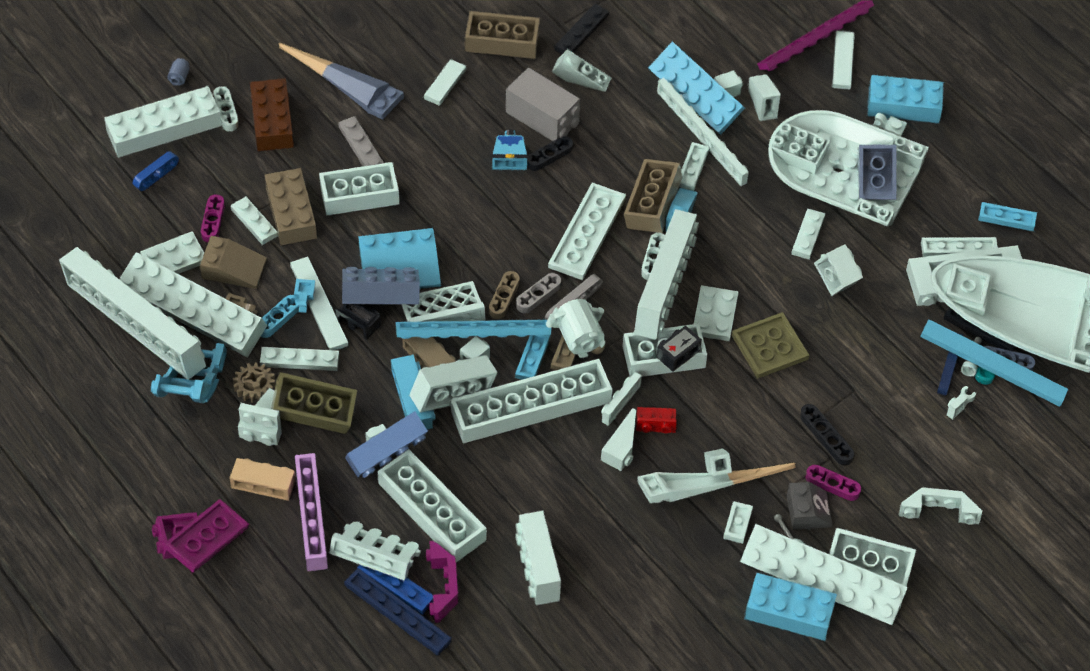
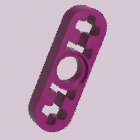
[201,195,225,243]
[806,465,861,501]

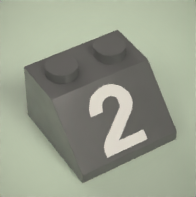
[787,482,833,530]

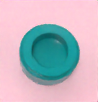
[975,366,995,385]

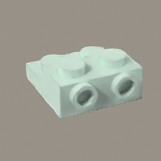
[238,403,282,446]

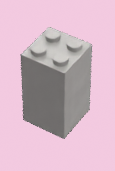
[506,68,580,141]

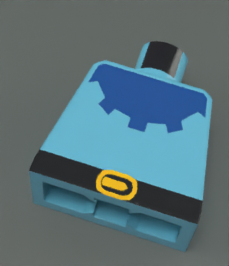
[492,129,527,170]

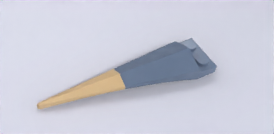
[279,43,404,119]

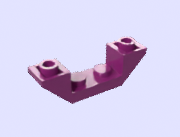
[426,541,458,623]

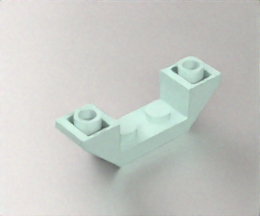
[899,487,982,525]

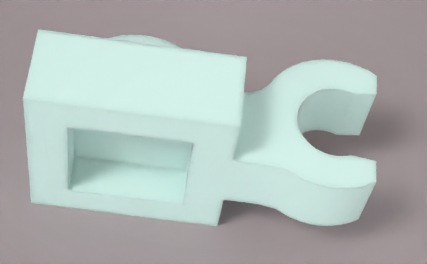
[873,113,907,136]
[947,386,976,420]

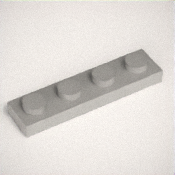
[338,116,384,167]

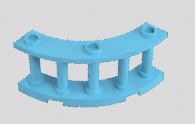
[151,343,227,403]

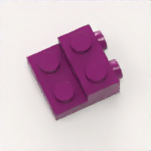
[152,512,198,559]

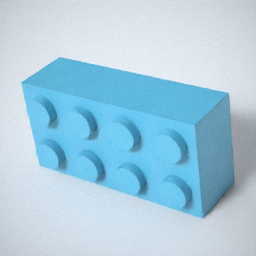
[867,75,943,123]
[745,573,837,641]

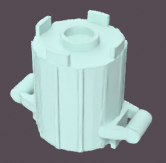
[546,299,605,358]

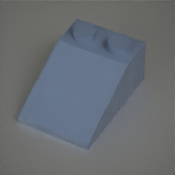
[858,145,896,200]

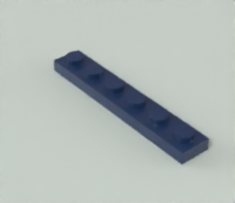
[344,568,451,656]

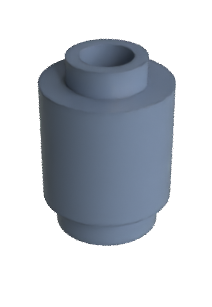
[167,58,190,85]

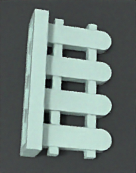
[329,522,421,580]

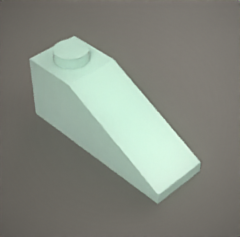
[601,408,636,471]

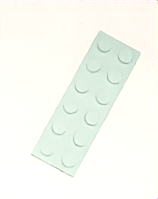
[548,183,626,280]

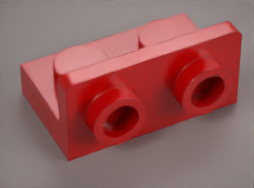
[636,407,677,433]

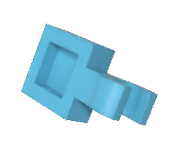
[294,279,316,313]

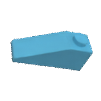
[665,188,698,232]

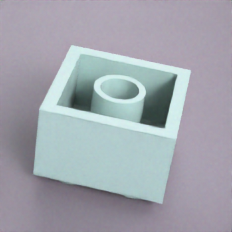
[814,245,863,296]

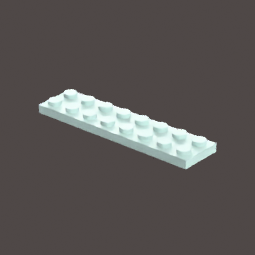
[740,524,908,625]

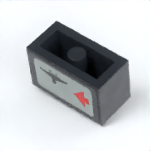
[657,325,702,372]

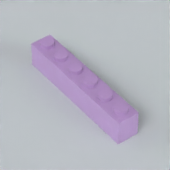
[295,453,328,571]

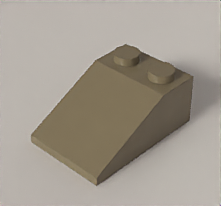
[200,236,267,289]

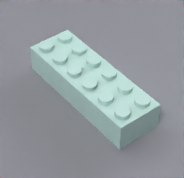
[104,86,222,158]
[378,449,486,562]

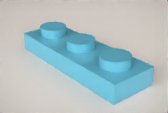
[978,202,1037,231]
[515,335,551,380]

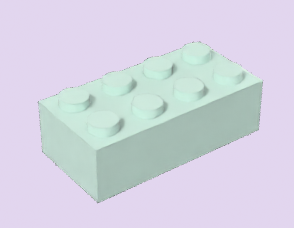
[319,162,399,216]
[623,324,707,377]
[410,355,497,413]
[516,511,561,605]

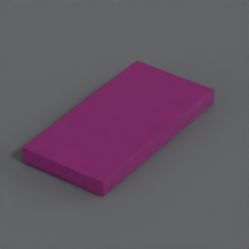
[164,499,249,573]

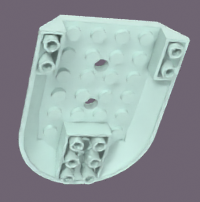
[768,110,929,226]

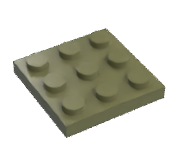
[731,312,809,379]

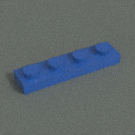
[357,565,433,615]

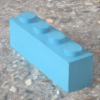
[391,355,435,429]

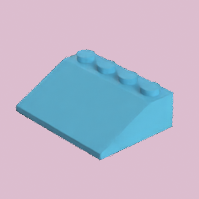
[358,228,441,289]

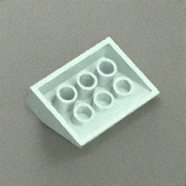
[829,528,916,609]

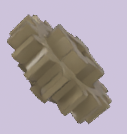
[233,362,276,403]

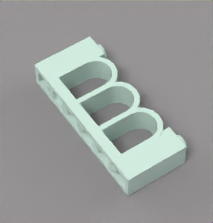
[906,245,1022,306]

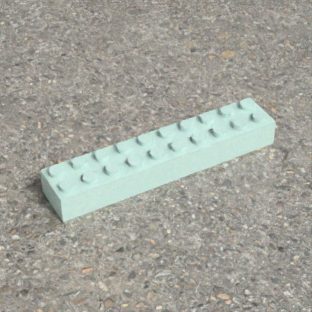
[59,247,206,380]

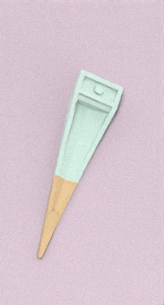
[638,463,796,504]

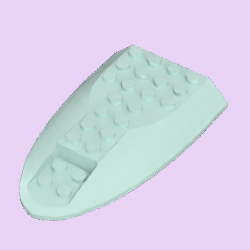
[931,255,1090,373]

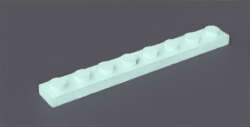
[657,78,748,186]

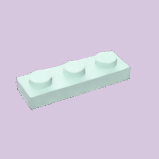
[231,197,278,245]
[791,209,825,259]
[601,372,642,426]

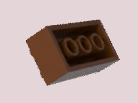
[250,78,294,151]

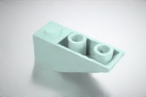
[552,49,611,92]

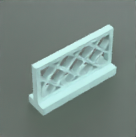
[401,281,485,322]

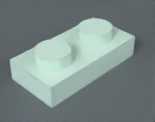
[723,501,753,544]

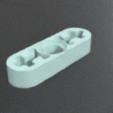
[213,87,238,131]
[641,233,665,280]

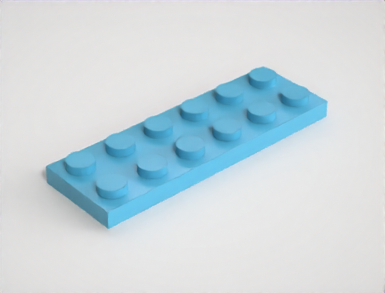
[649,42,745,135]

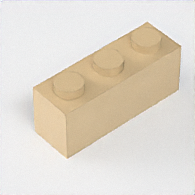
[230,458,296,501]

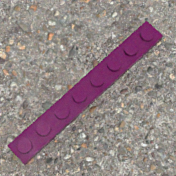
[757,0,874,71]

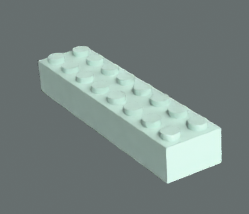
[634,209,699,340]
[119,252,267,358]
[451,359,612,443]

